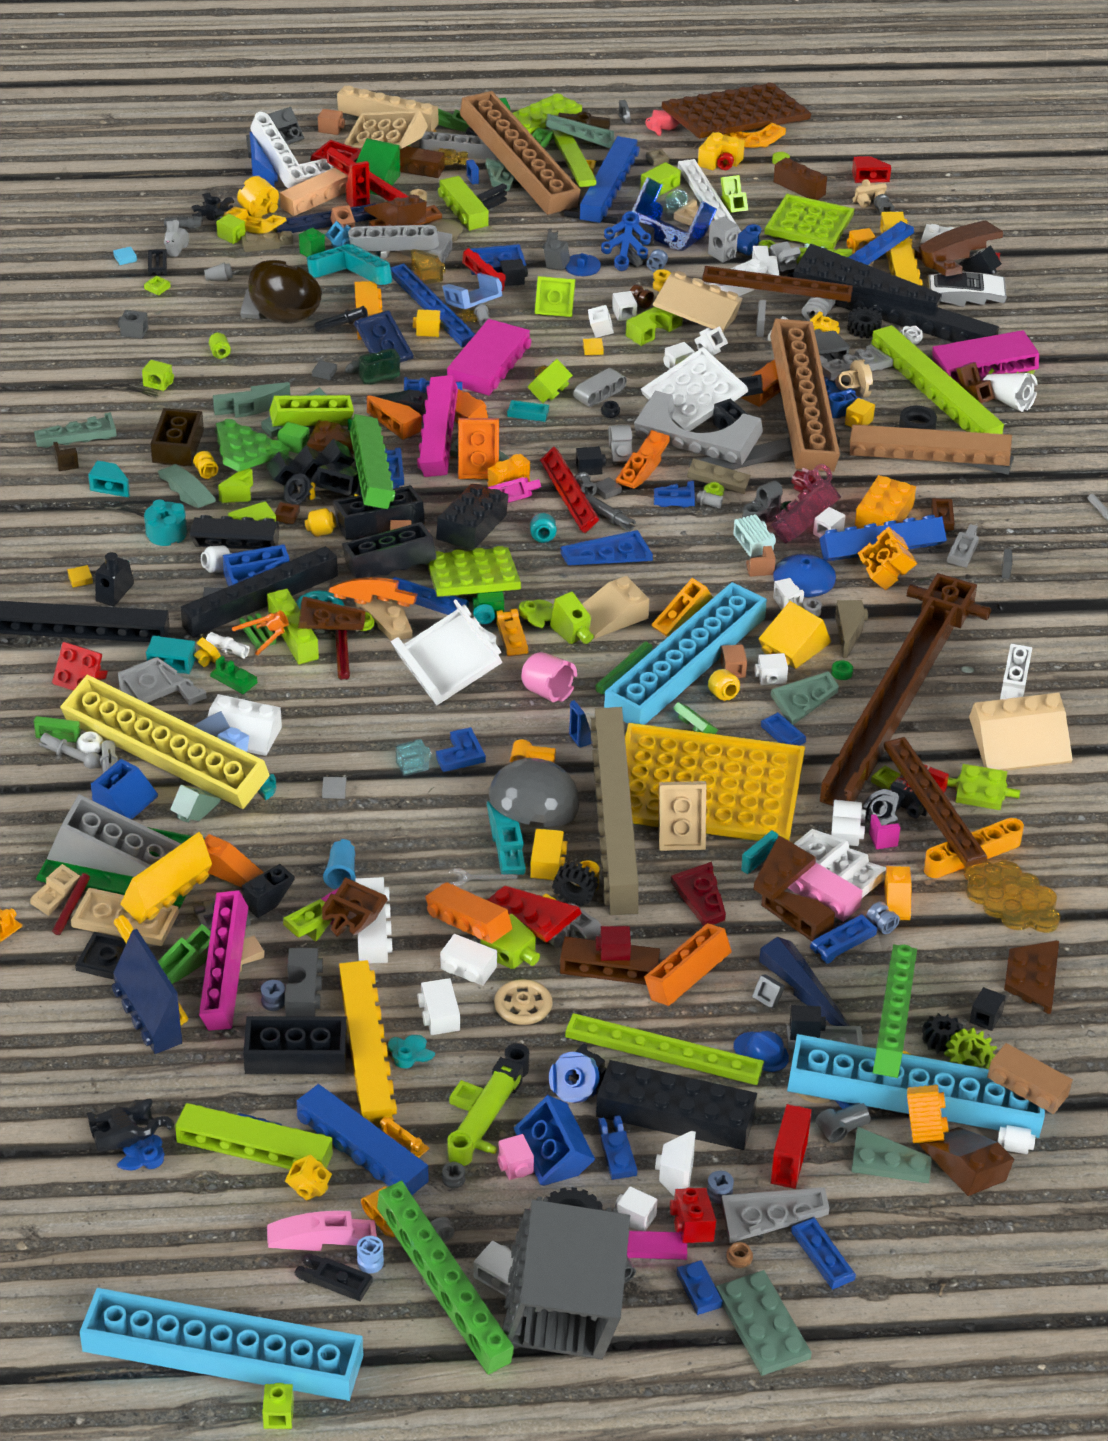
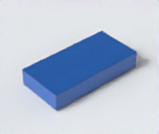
[761,713,806,746]

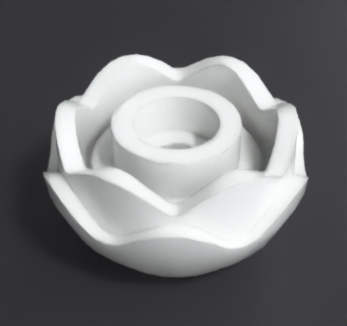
[900,326,923,345]
[76,731,104,754]

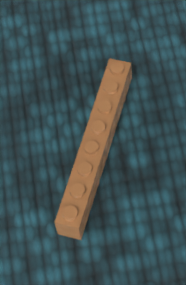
[850,425,1012,466]

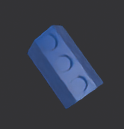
[250,132,278,188]
[514,1095,595,1186]

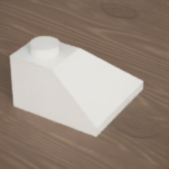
[655,1131,696,1196]

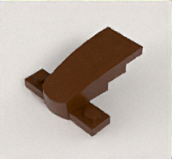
[912,220,1003,276]

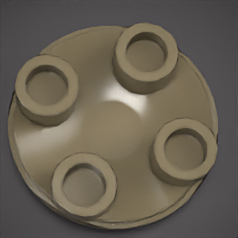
[428,219,463,242]

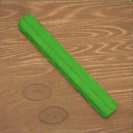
[595,641,653,695]

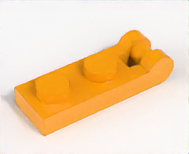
[495,608,528,656]

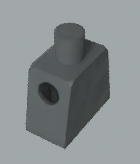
[814,329,850,362]

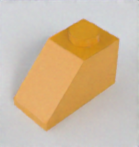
[884,866,911,920]

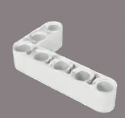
[250,112,334,188]

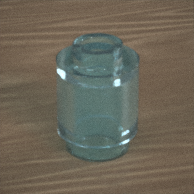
[665,189,688,210]

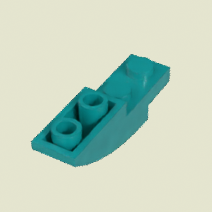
[487,801,526,875]

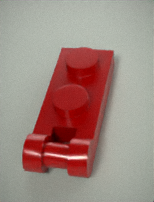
[462,248,506,291]

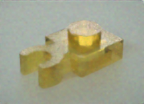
[438,148,468,165]

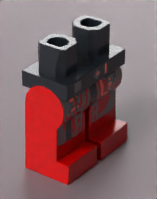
[891,764,949,819]

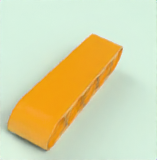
[924,818,1024,878]

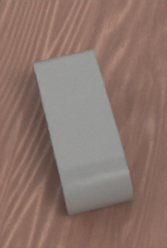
[573,368,627,407]

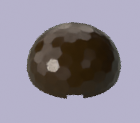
[248,260,322,324]

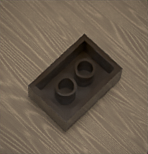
[150,408,204,466]

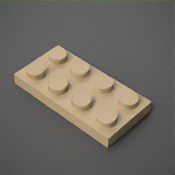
[71,888,179,946]

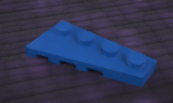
[560,530,653,565]

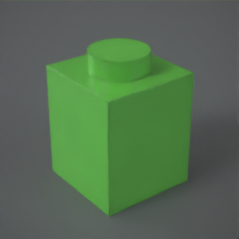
[277,422,309,454]

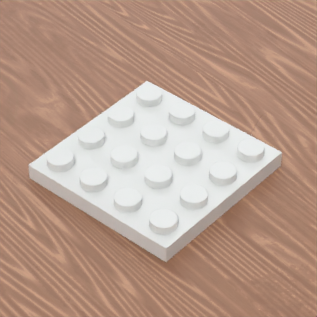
[641,347,748,431]

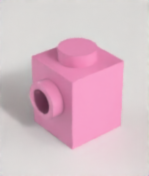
[497,1134,534,1180]

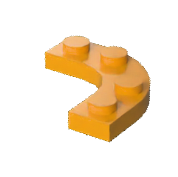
[723,123,786,148]

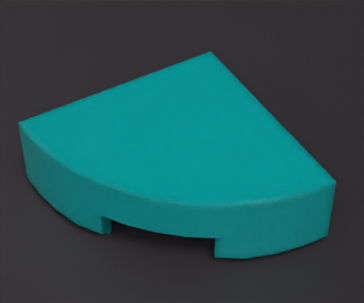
[257,774,276,800]

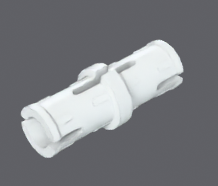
[206,632,250,659]

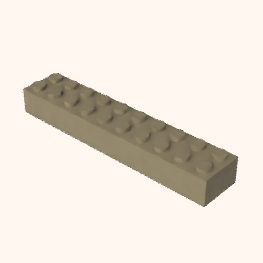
[591,707,638,915]

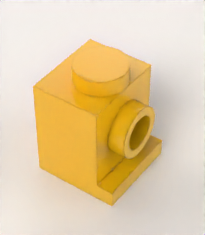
[810,311,840,334]

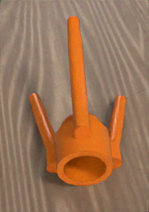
[232,610,289,655]

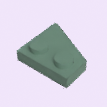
[485,158,515,191]

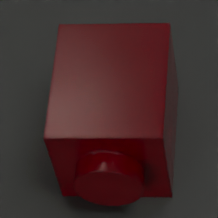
[596,926,631,961]

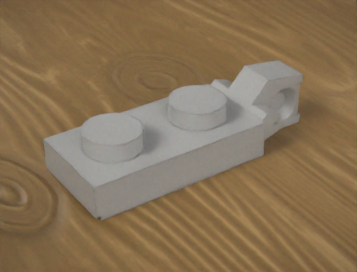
[947,524,979,568]

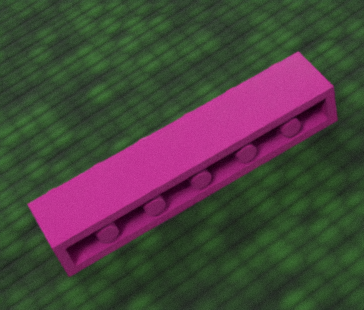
[417,375,458,477]
[199,890,248,1031]

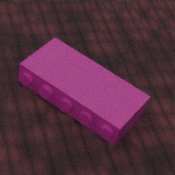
[447,319,531,396]
[932,330,1039,384]

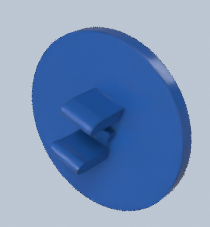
[565,253,601,276]

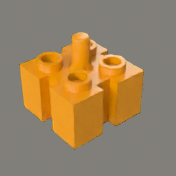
[858,527,917,590]

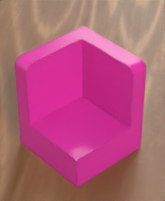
[869,814,900,849]

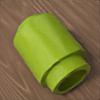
[209,332,231,359]

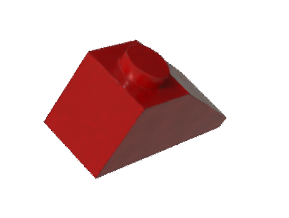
[346,161,370,207]

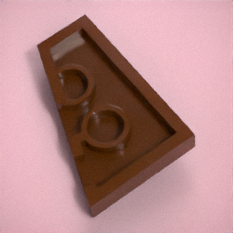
[753,835,816,901]

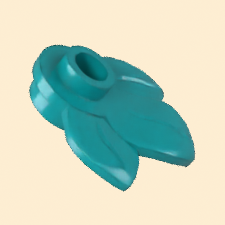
[388,1035,435,1068]

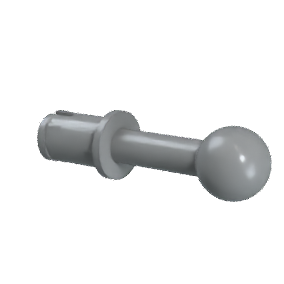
[39,732,101,769]

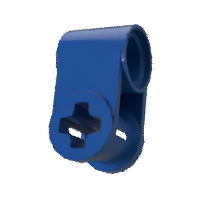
[737,224,761,256]
[828,389,862,418]

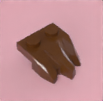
[307,420,354,454]
[322,877,388,937]

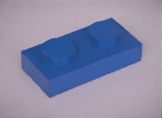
[677,1260,723,1315]

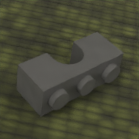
[285,948,323,1016]

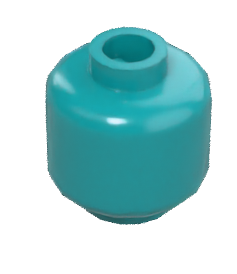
[530,513,557,543]

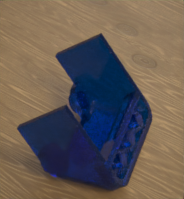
[632,177,717,251]

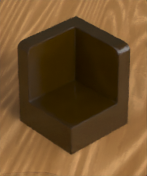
[53,442,79,471]

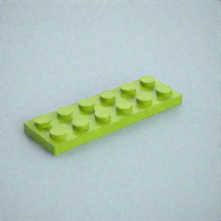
[512,93,582,134]

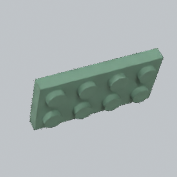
[716,1270,812,1376]

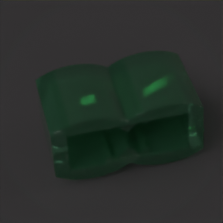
[359,349,400,385]

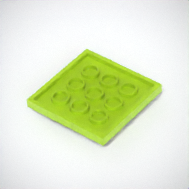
[764,194,855,249]
[427,546,521,597]

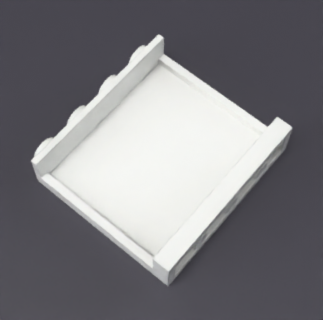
[391,600,502,706]

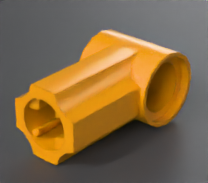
[510,739,556,763]

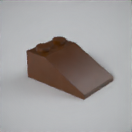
[364,194,427,226]
[919,1127,1014,1196]

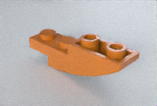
[616,430,670,488]
[329,577,418,607]

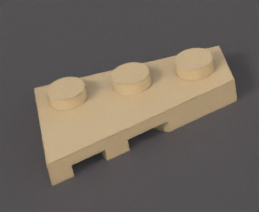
[356,595,413,641]

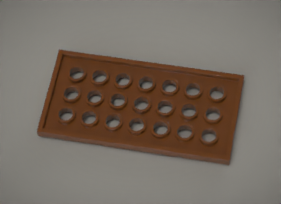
[661,82,811,139]

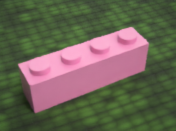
[788,863,863,922]

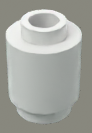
[997,1125,1036,1154]

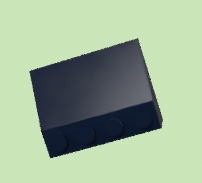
[112,929,182,1054]

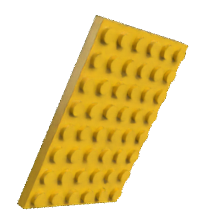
[625,723,805,841]

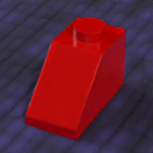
[852,156,891,183]

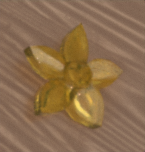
[456,308,478,323]

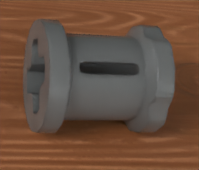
[874,194,894,215]
[575,472,597,496]

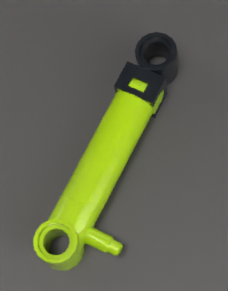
[447,1043,530,1166]

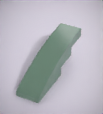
[158,464,216,508]

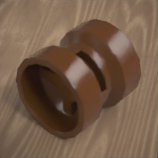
[630,284,654,309]

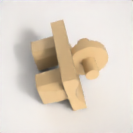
[852,179,887,208]

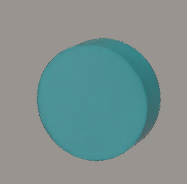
[473,604,495,624]

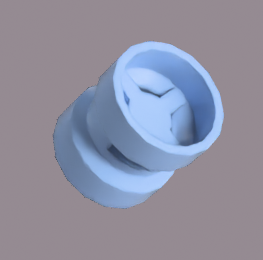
[357,1236,384,1274]

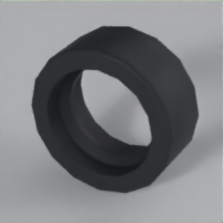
[899,405,937,430]

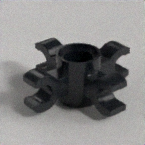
[191,192,235,224]

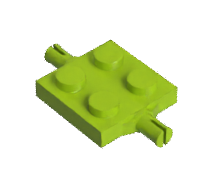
[947,764,1020,810]

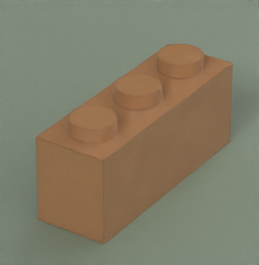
[987,1043,1073,1114]

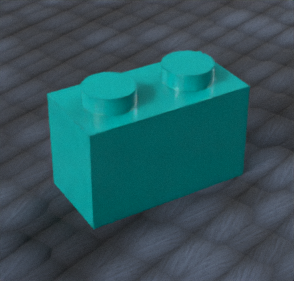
[146,636,196,674]

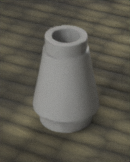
[204,262,233,281]

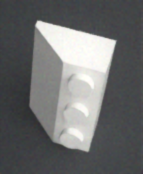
[208,694,282,756]

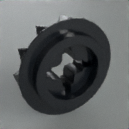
[284,474,313,505]

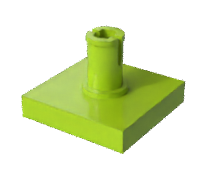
[535,276,576,317]

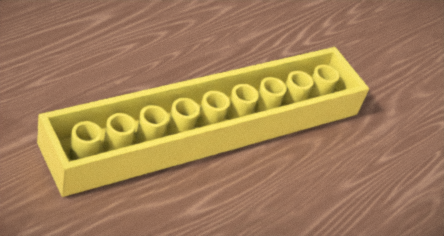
[60,675,270,809]

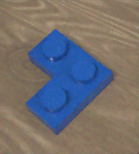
[436,727,486,772]

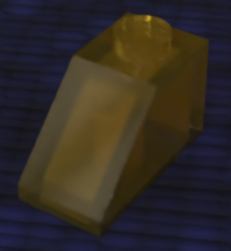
[411,249,446,284]

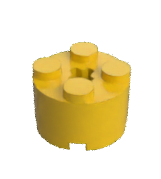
[237,176,279,218]

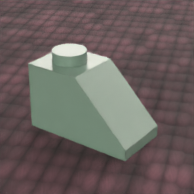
[170,785,221,823]

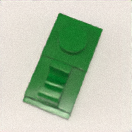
[210,656,257,694]

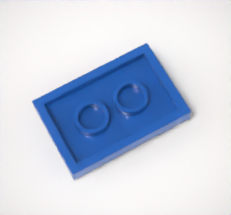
[470,244,526,275]

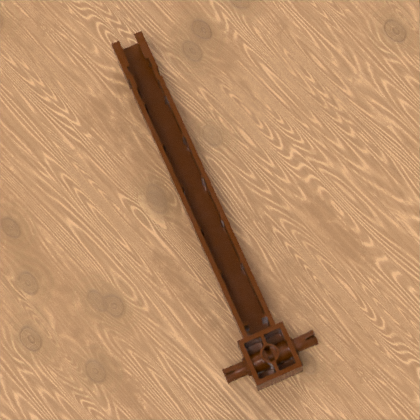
[820,573,991,806]

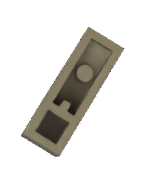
[835,600,868,658]

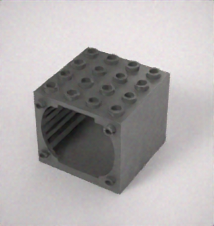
[502,1197,630,1360]

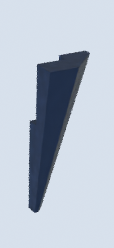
[759,937,850,1026]

